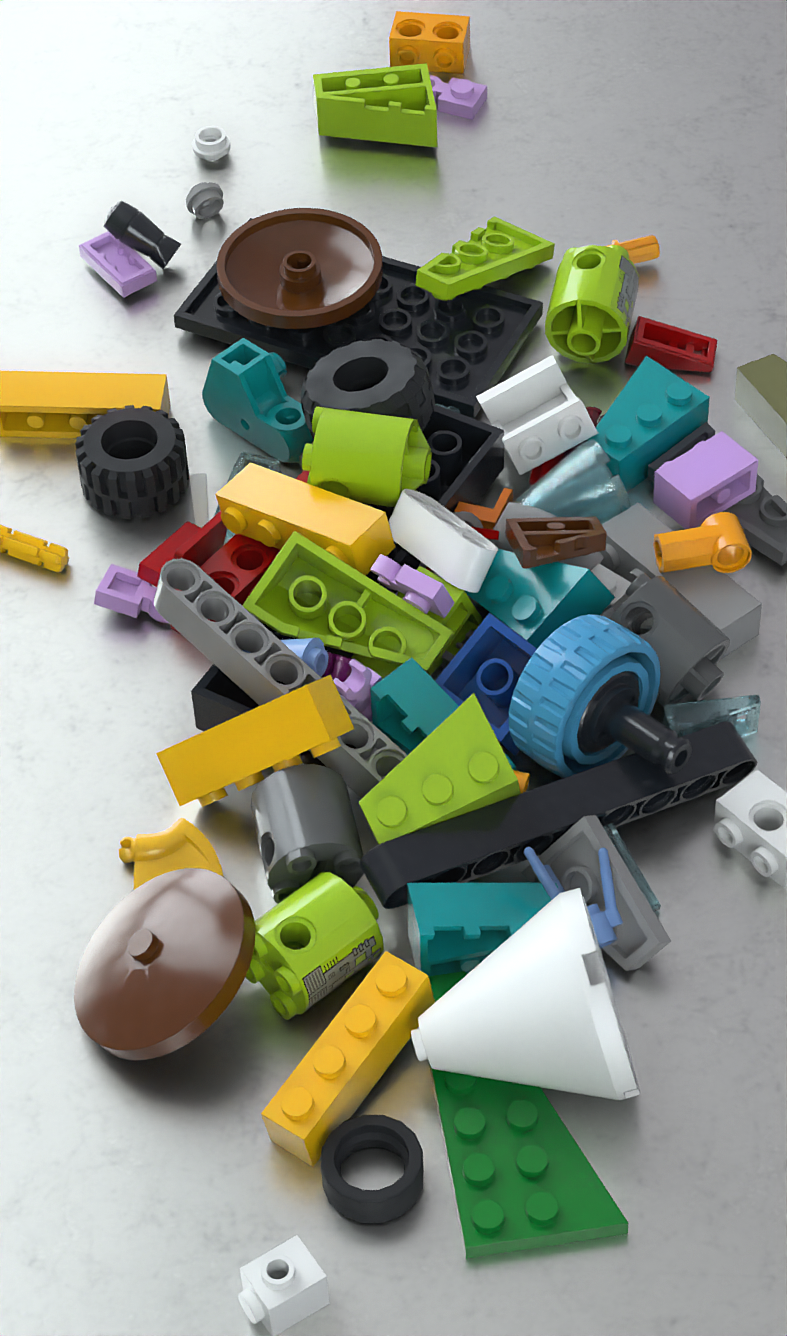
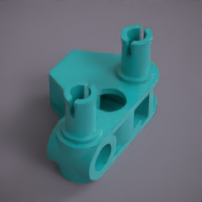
[202,338,314,463]

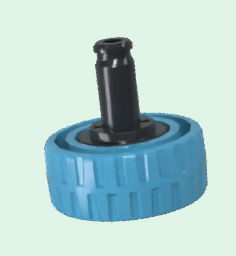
[509,614,692,778]

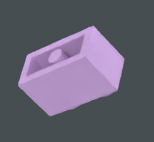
[653,431,758,529]

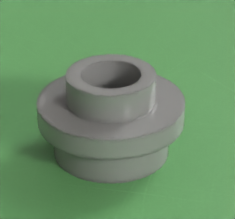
[185,182,224,219]

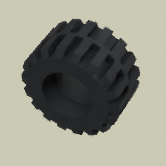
[75,405,189,519]

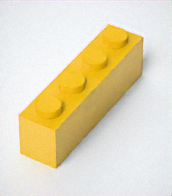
[0,371,171,438]
[215,462,395,576]
[156,675,355,807]
[261,951,435,1167]

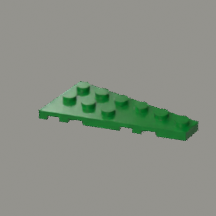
[428,971,629,1259]

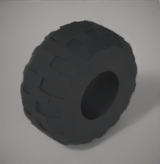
[300,339,435,439]

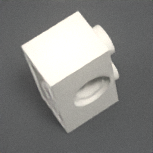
[713,769,787,889]

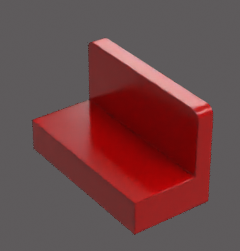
[137,511,227,590]

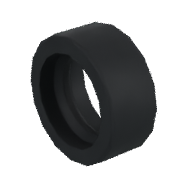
[321,1115,424,1223]

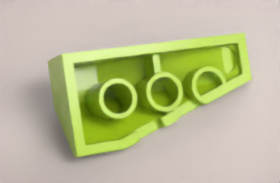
[242,531,453,672]

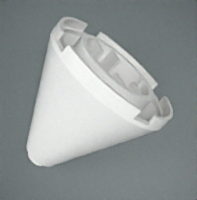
[411,888,640,1101]

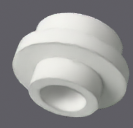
[192,126,231,161]

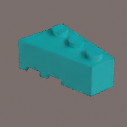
[586,356,710,499]
[464,549,615,649]
[370,657,516,770]
[407,883,558,976]

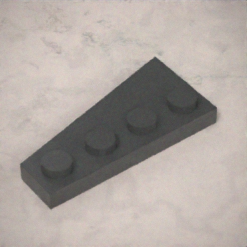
[648,422,787,566]

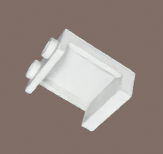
[476,356,598,475]

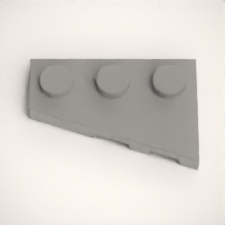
[521,815,671,971]

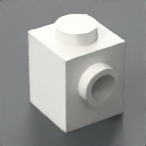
[238,1235,330,1336]

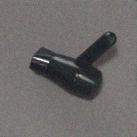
[103,200,181,270]

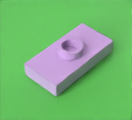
[79,232,157,298]

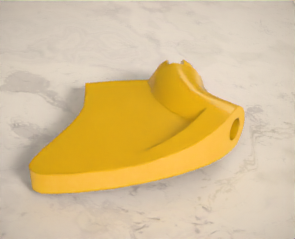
[119,818,224,890]

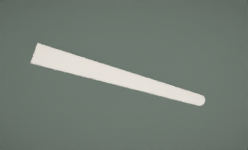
[189,473,208,528]

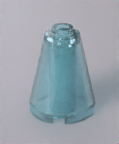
[513,439,631,524]

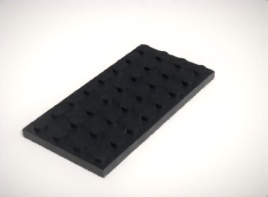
[174,218,543,418]

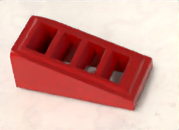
[625,316,718,372]

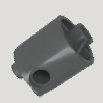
[601,573,730,709]
[250,764,364,904]

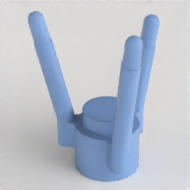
[524,847,623,949]

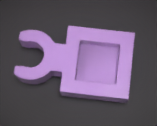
[430,75,487,120]
[370,554,454,619]
[94,564,169,623]
[333,659,382,722]

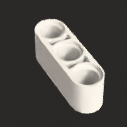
[388,489,498,593]

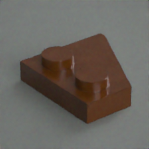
[505,516,607,568]

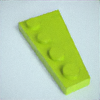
[415,216,555,300]

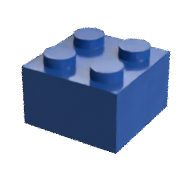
[435,613,537,756]

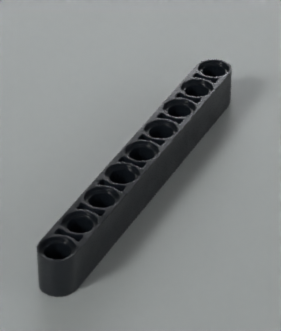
[359,721,757,909]

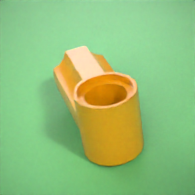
[653,512,752,573]

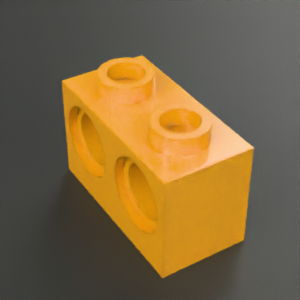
[389,11,470,74]

